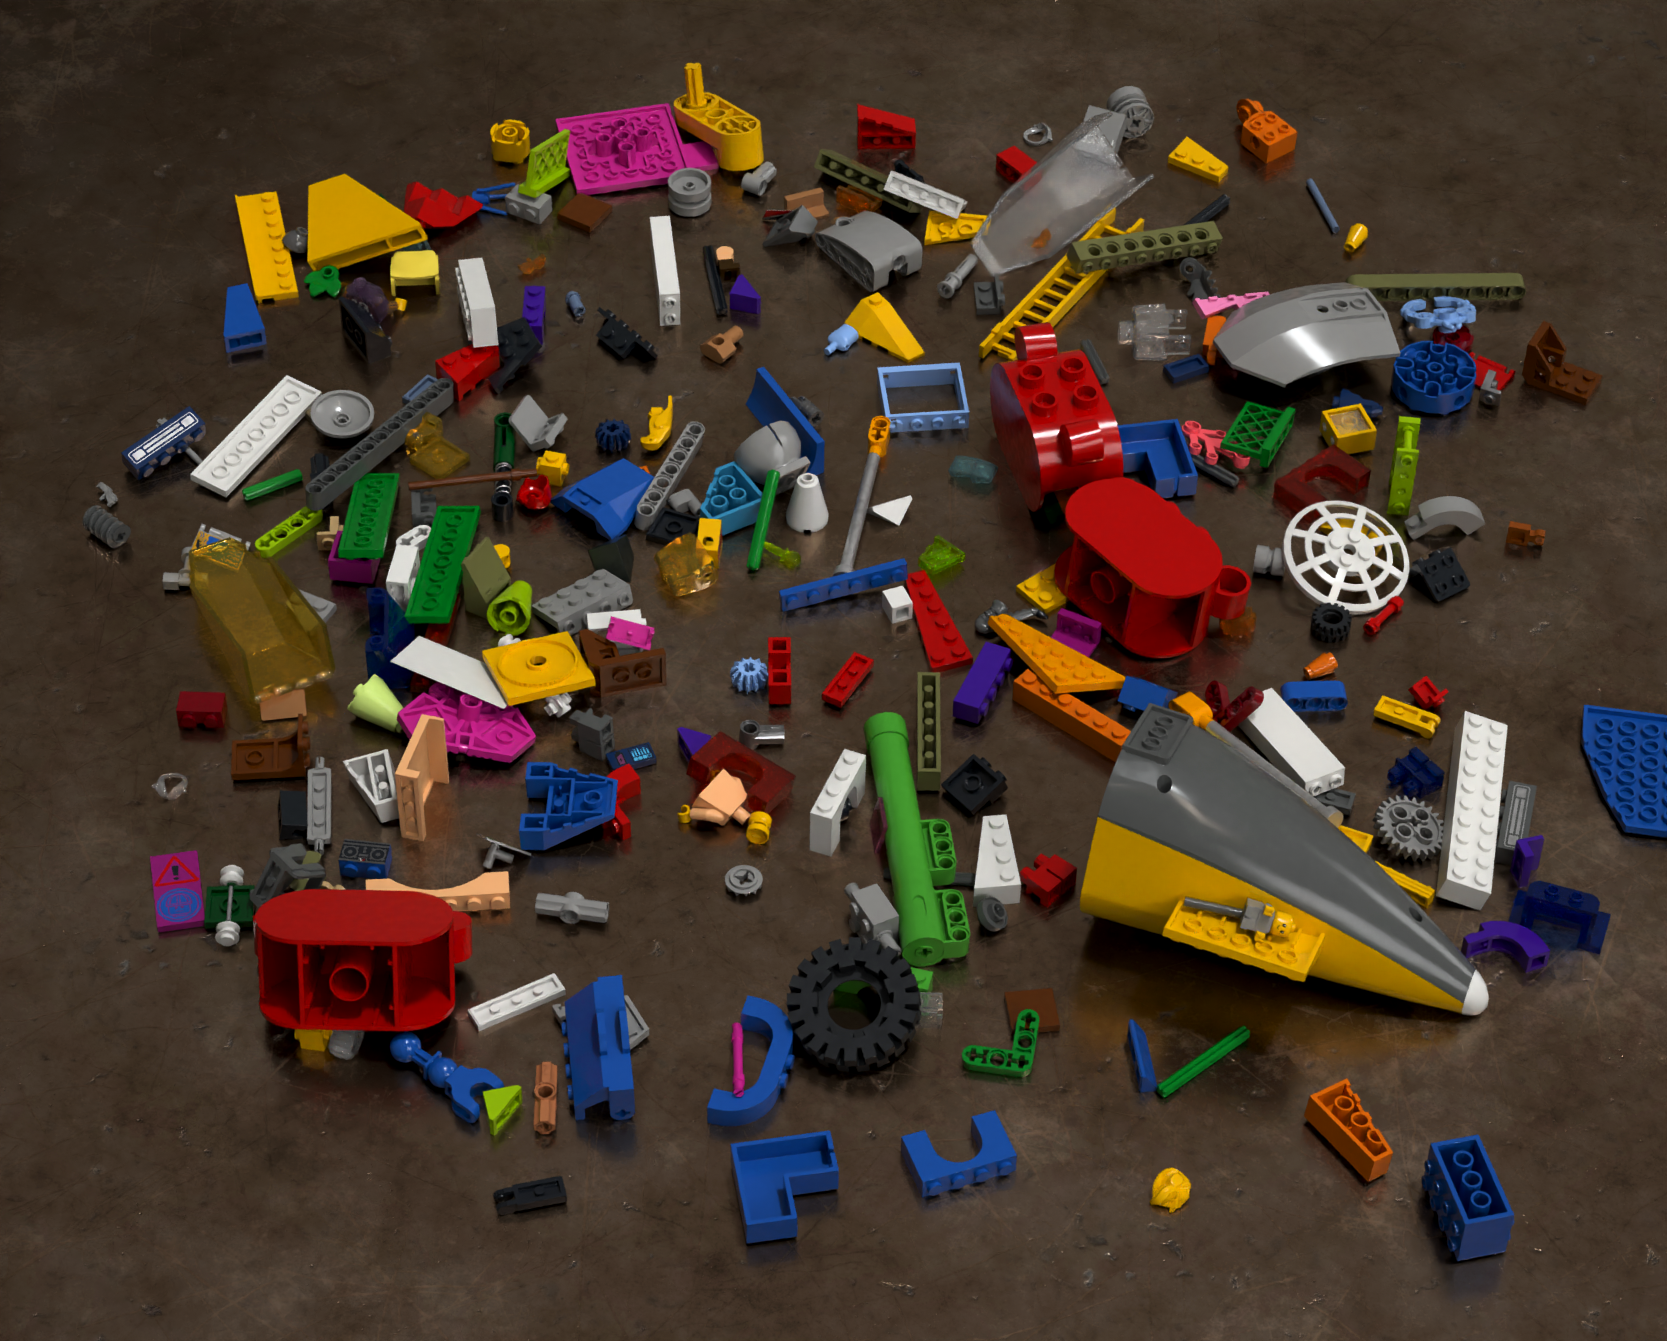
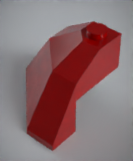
[404,181,483,230]

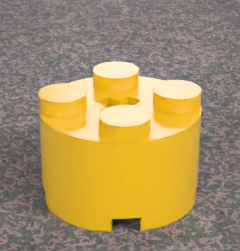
[490,120,530,164]

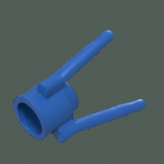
[472,182,516,216]

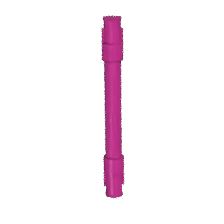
[731,1022,745,1097]

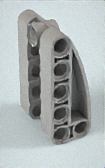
[815,211,923,292]

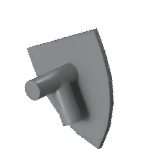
[476,833,531,869]

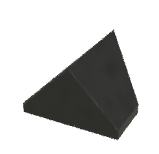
[587,534,634,583]

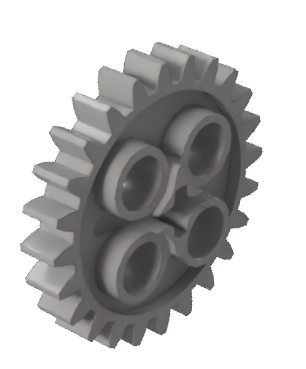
[1373,795,1444,861]

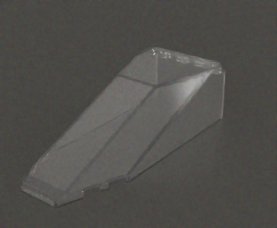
[970,111,1154,277]

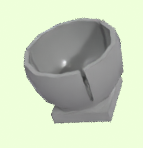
[734,421,811,496]

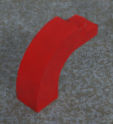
[601,764,641,840]

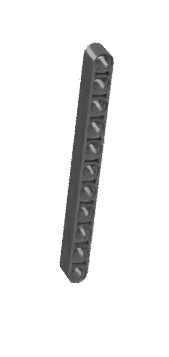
[305,378,454,511]

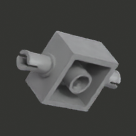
[844,883,901,955]

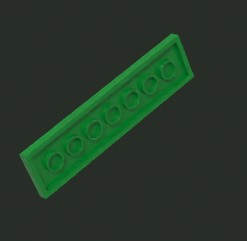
[338,473,400,560]
[404,506,481,624]

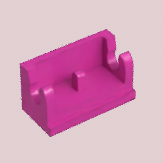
[605,616,654,650]

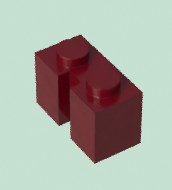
[176,691,227,728]

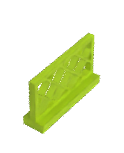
[518,129,570,198]

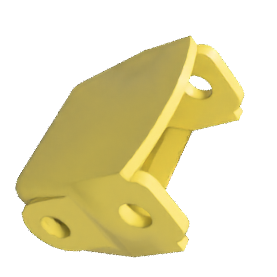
[390,250,440,296]

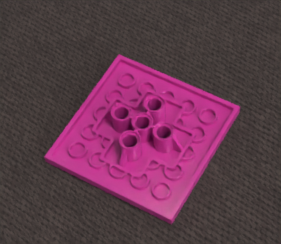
[555,103,691,195]

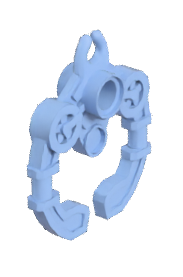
[1400,296,1476,333]

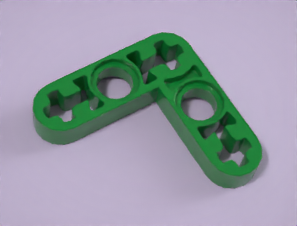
[962,1009,1039,1077]

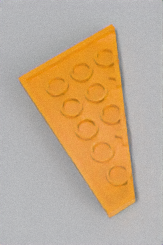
[988,614,1126,694]

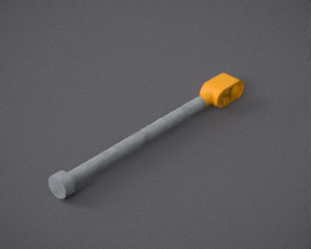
[833,416,890,576]
[1169,692,1343,828]

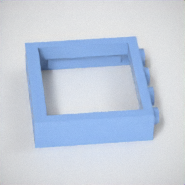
[877,363,969,433]

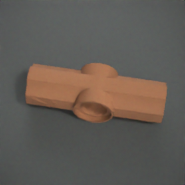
[534,1062,558,1134]

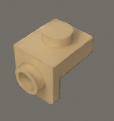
[316,516,344,550]

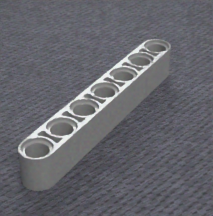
[634,422,705,530]

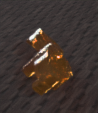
[1030,228,1052,249]
[518,254,546,274]

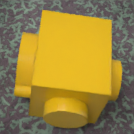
[536,451,569,487]
[294,1029,333,1052]

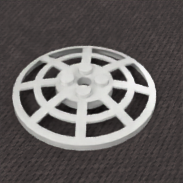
[1282,500,1409,615]

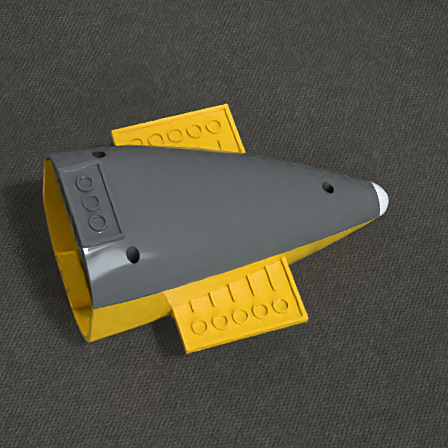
[1080,703,1489,1015]

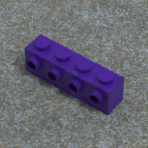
[953,642,1013,724]

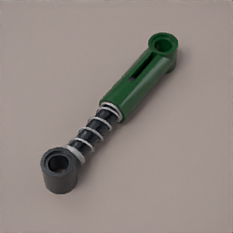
[491,412,516,522]

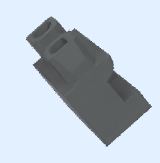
[570,708,615,761]

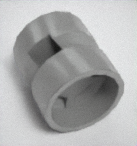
[1253,545,1285,577]

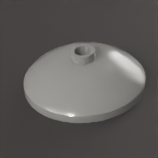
[311,390,374,439]

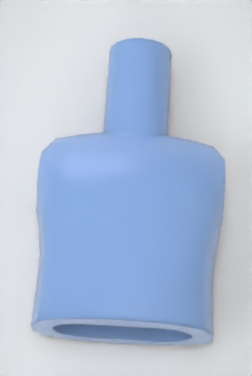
[824,324,859,356]

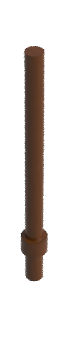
[408,468,537,491]

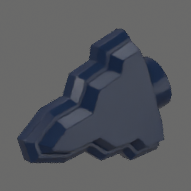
[1332,389,1383,418]

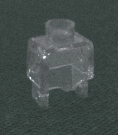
[1117,304,1191,361]

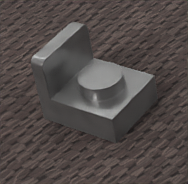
[1479,370,1502,406]

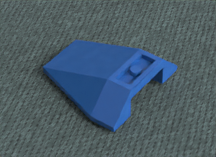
[551,458,655,540]

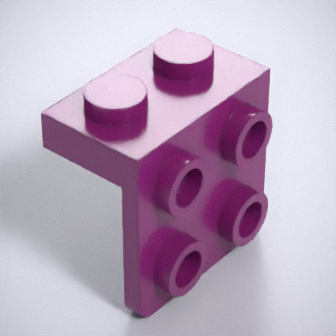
[1051,608,1102,657]

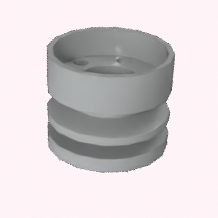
[1106,86,1154,138]

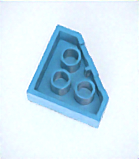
[700,461,763,540]

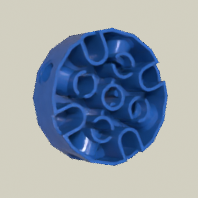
[1391,341,1477,415]

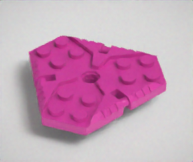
[397,681,536,763]

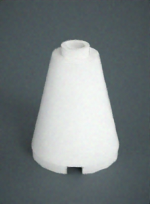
[786,473,829,533]

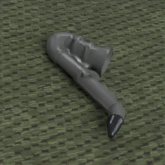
[974,600,1049,634]

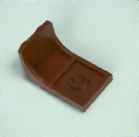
[231,713,311,780]

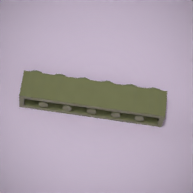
[814,149,923,213]
[917,672,941,791]

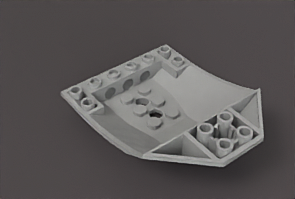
[1213,282,1400,388]

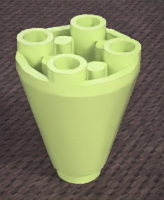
[347,674,404,734]

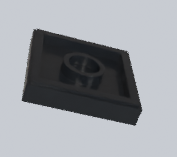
[646,507,700,551]

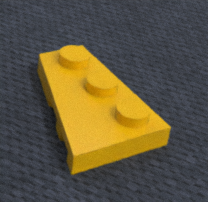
[1167,137,1229,183]
[925,210,988,245]

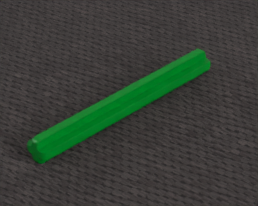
[746,469,780,571]
[1156,1026,1250,1097]

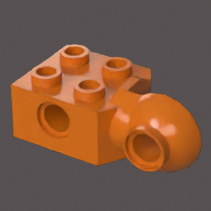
[1236,99,1298,164]

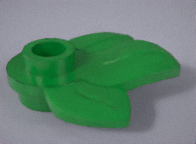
[304,266,342,298]

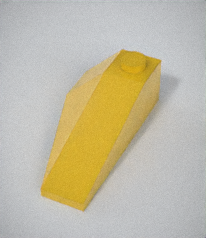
[844,292,925,363]

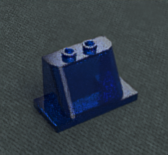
[1508,881,1611,954]

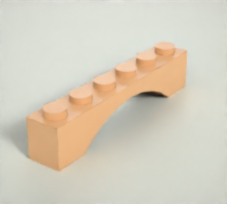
[366,871,510,911]

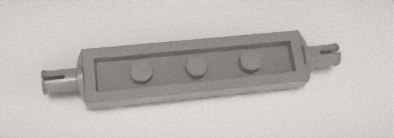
[307,757,332,855]

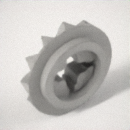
[725,865,763,897]

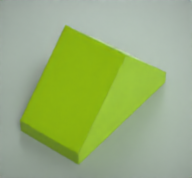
[483,1085,522,1136]

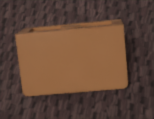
[784,187,829,220]
[259,689,307,721]

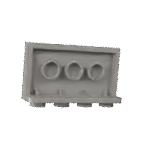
[531,569,633,636]

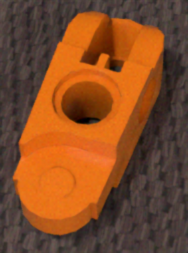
[1202,315,1226,366]

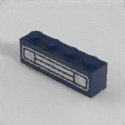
[121,406,206,480]

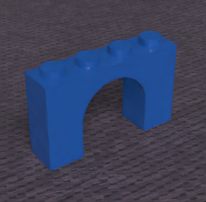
[901,1110,1017,1198]

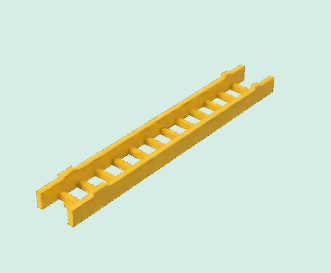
[979,207,1144,361]

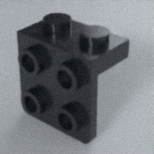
[1408,548,1470,602]

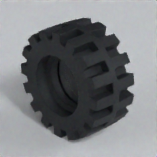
[1311,603,1352,643]

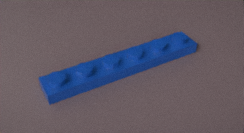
[779,558,908,612]

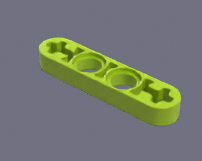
[255,506,323,558]

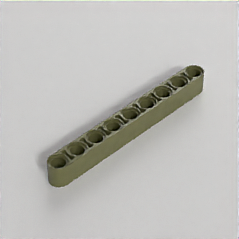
[1345,273,1526,301]

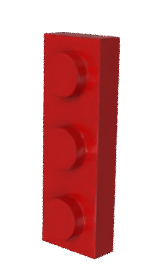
[822,652,874,708]

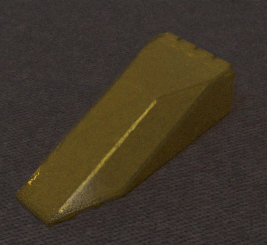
[189,537,336,704]

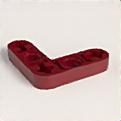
[1205,680,1264,732]

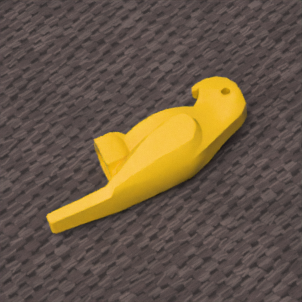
[640,396,673,451]

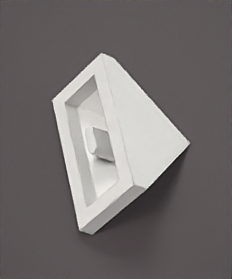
[867,495,912,526]

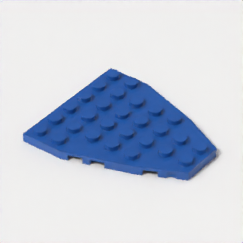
[1581,705,1667,838]

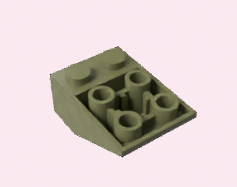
[461,537,511,620]

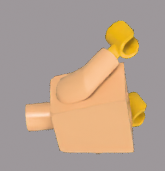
[677,769,751,825]

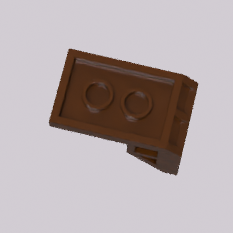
[1522,321,1603,405]
[579,629,667,698]

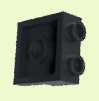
[941,753,1008,815]

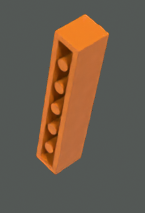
[1012,669,1131,762]

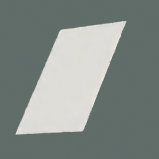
[390,636,508,709]

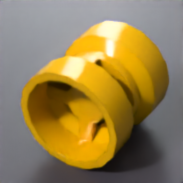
[746,811,772,844]

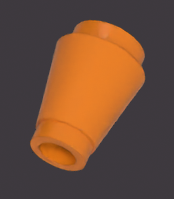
[1303,652,1338,680]

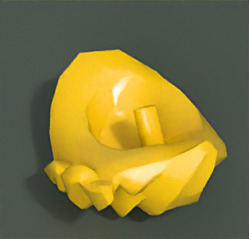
[1150,1168,1191,1213]

